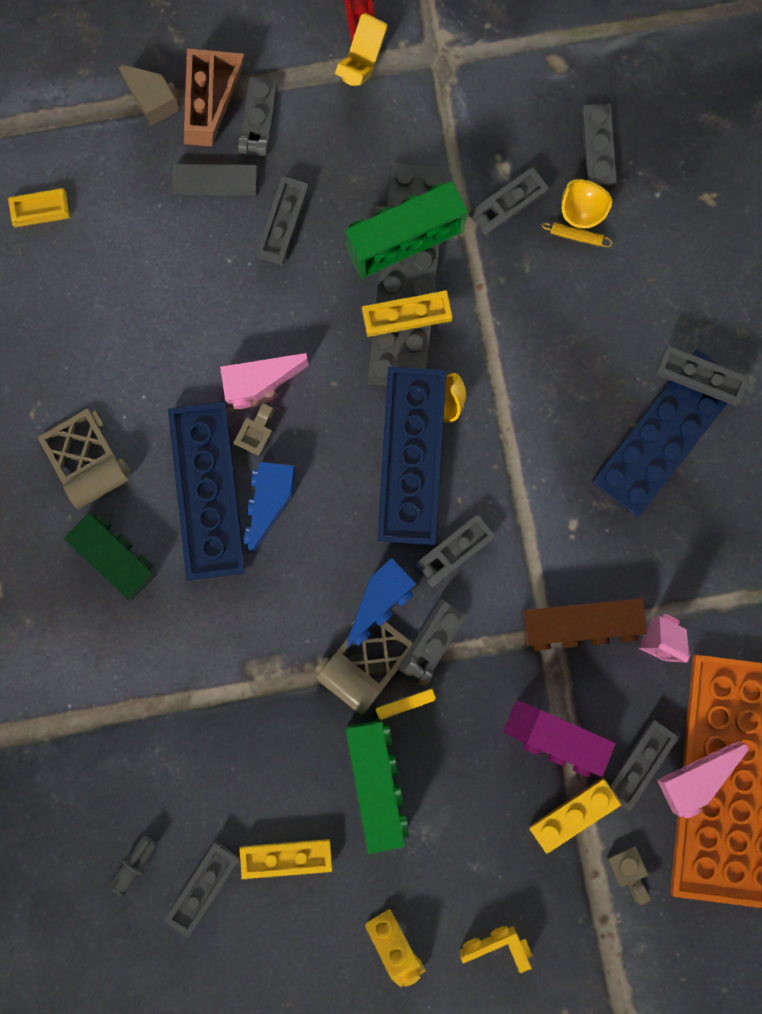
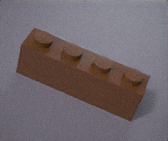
[521,598,647,651]

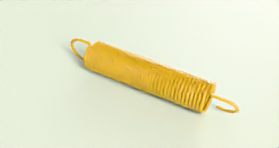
[542,222,612,247]

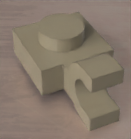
[233,403,275,457]
[607,846,651,905]

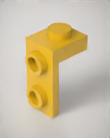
[335,13,388,86]
[365,910,426,987]
[459,926,533,973]

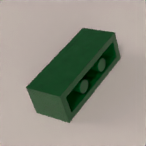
[63,513,157,600]

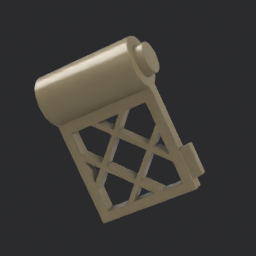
[37,408,131,510]
[314,620,413,716]

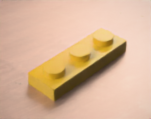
[362,290,453,337]
[529,777,621,854]
[240,839,333,879]

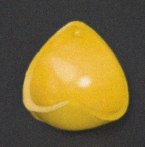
[562,179,613,228]
[443,373,466,423]

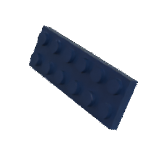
[591,349,727,518]
[377,367,446,545]
[168,402,246,581]

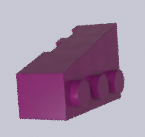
[503,700,616,777]

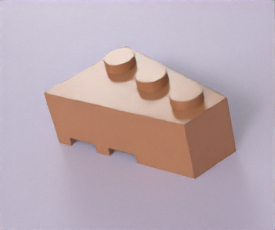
[184,48,244,147]

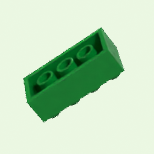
[345,181,468,279]
[346,719,409,854]

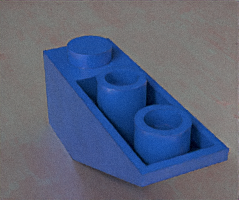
[244,462,296,552]
[346,558,416,648]

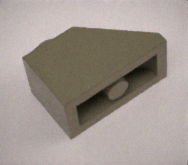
[118,65,180,126]

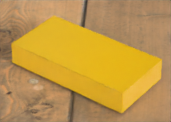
[8,188,70,227]
[376,688,436,720]

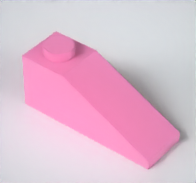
[220,353,309,409]
[638,614,689,662]
[657,741,749,818]

